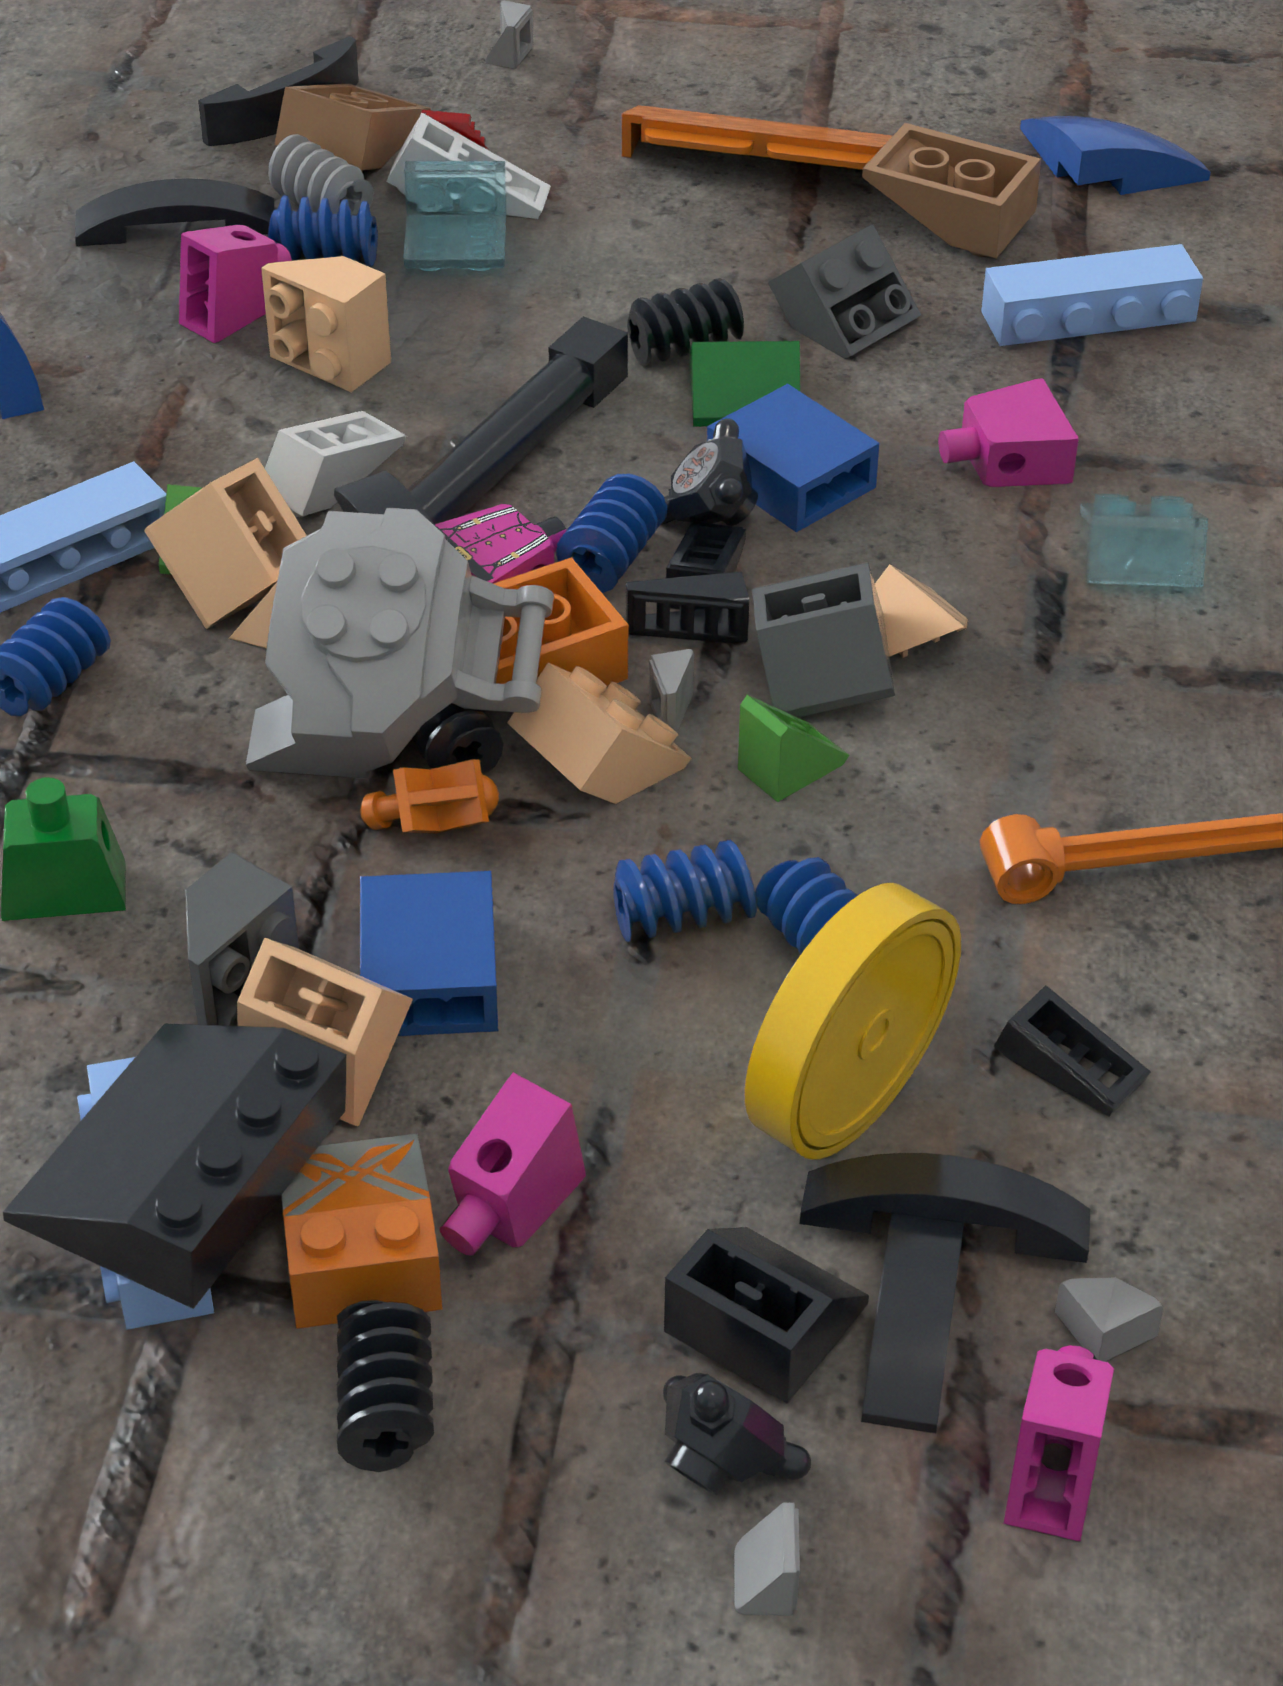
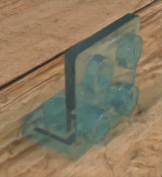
[403,161,507,271]
[1080,494,1208,587]

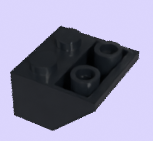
[664,1227,869,1404]

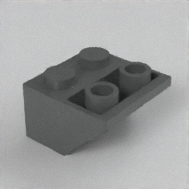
[768,224,921,359]
[752,562,895,717]
[185,852,299,1026]

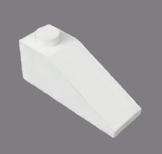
[386,113,551,219]
[265,411,406,517]

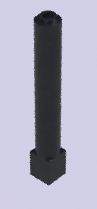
[407,316,628,525]

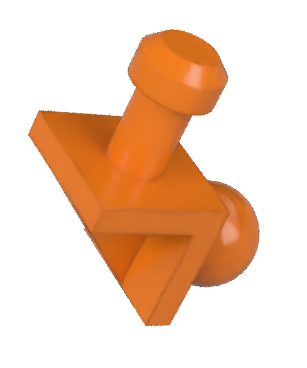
[360,759,499,834]

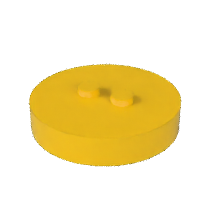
[745,883,961,1160]

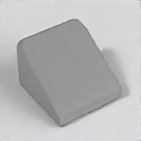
[649,649,694,732]
[734,1503,800,1616]

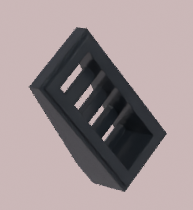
[666,522,746,610]
[626,572,749,643]
[993,985,1151,1117]

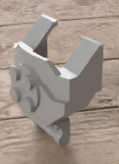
[246,508,554,779]

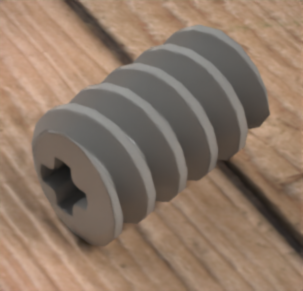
[268,134,374,215]

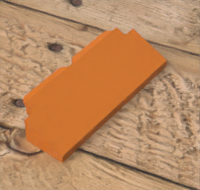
[622,105,892,170]

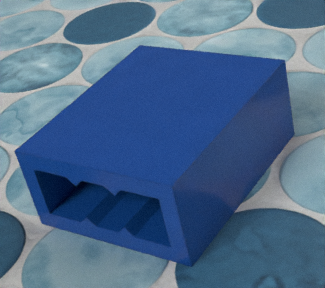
[707,384,880,532]
[360,871,498,1036]

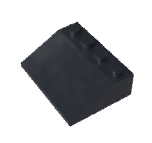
[3,1023,346,1309]

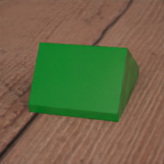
[689,341,800,427]

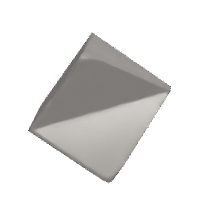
[486,0,533,69]
[1055,1277,1164,1362]

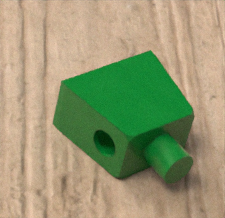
[1,777,126,921]

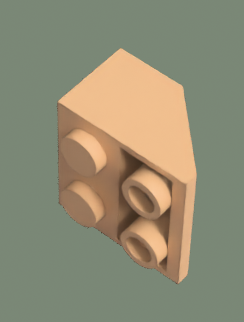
[261,256,391,393]
[144,458,307,629]
[507,663,692,804]
[237,938,413,1126]

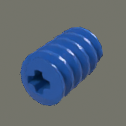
[268,195,378,267]
[556,474,667,593]
[0,597,111,716]
[613,840,757,942]
[755,857,858,955]

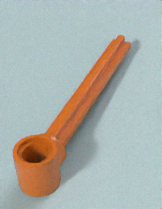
[980,813,1283,904]

